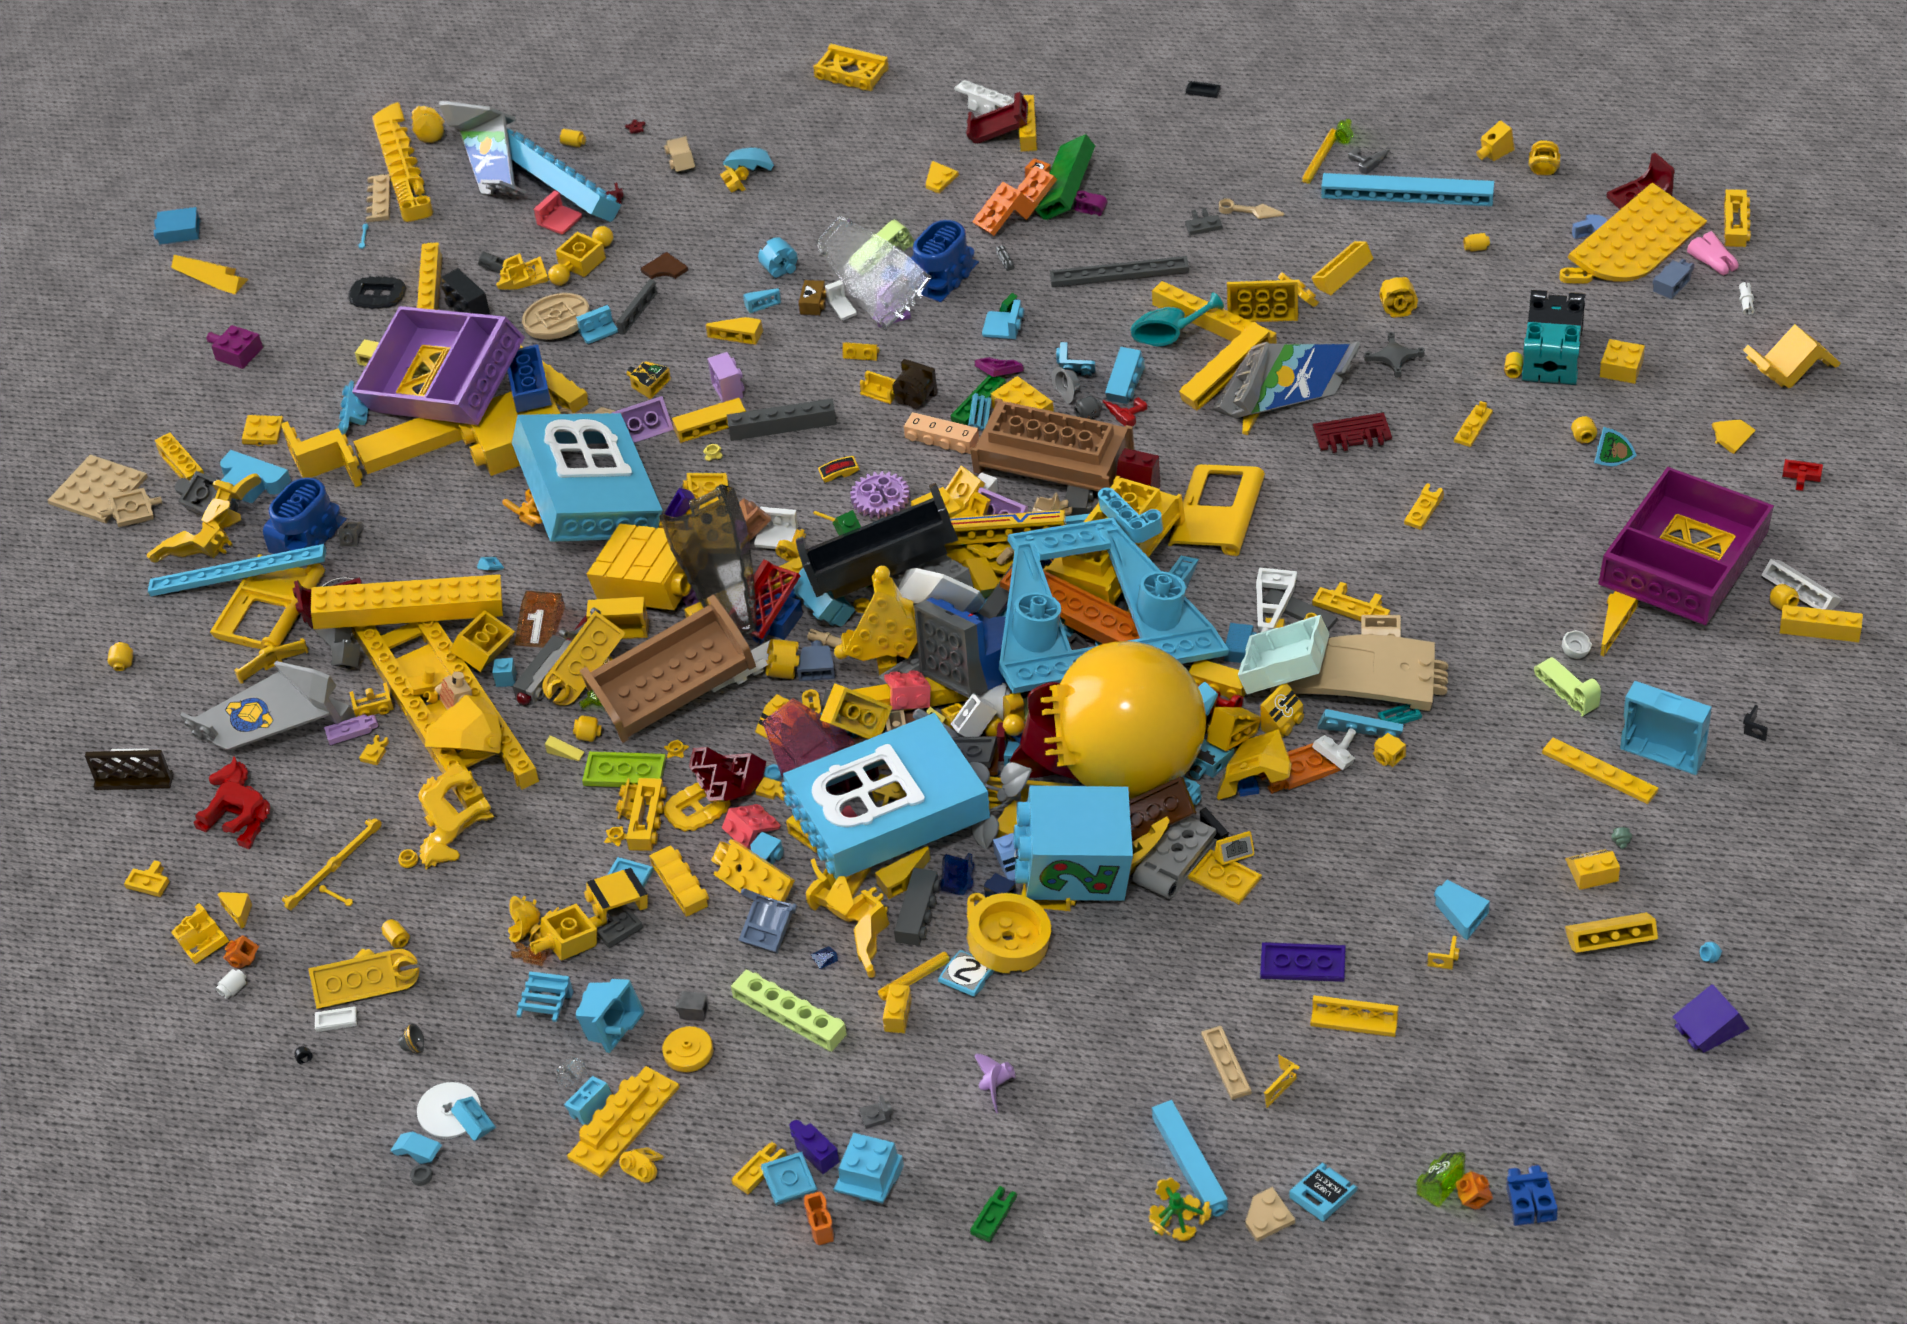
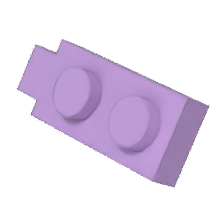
[324,715,378,745]

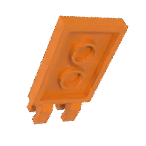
[1258,743,1341,794]

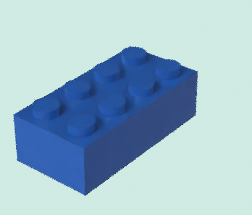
[507,344,552,412]

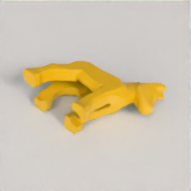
[418,762,494,869]

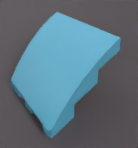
[723,148,774,170]

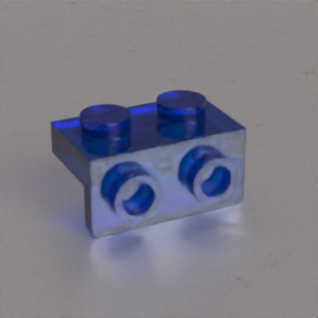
[941,853,974,895]

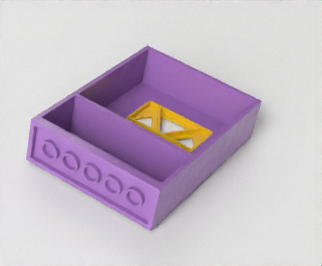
[352,306,525,425]

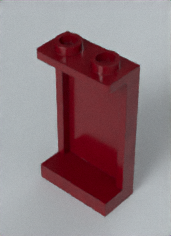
[966,92,1028,144]

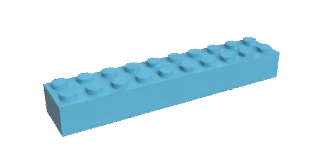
[507,127,621,222]

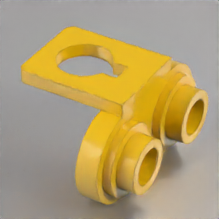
[619,1147,664,1183]

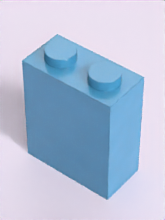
[154,207,200,245]

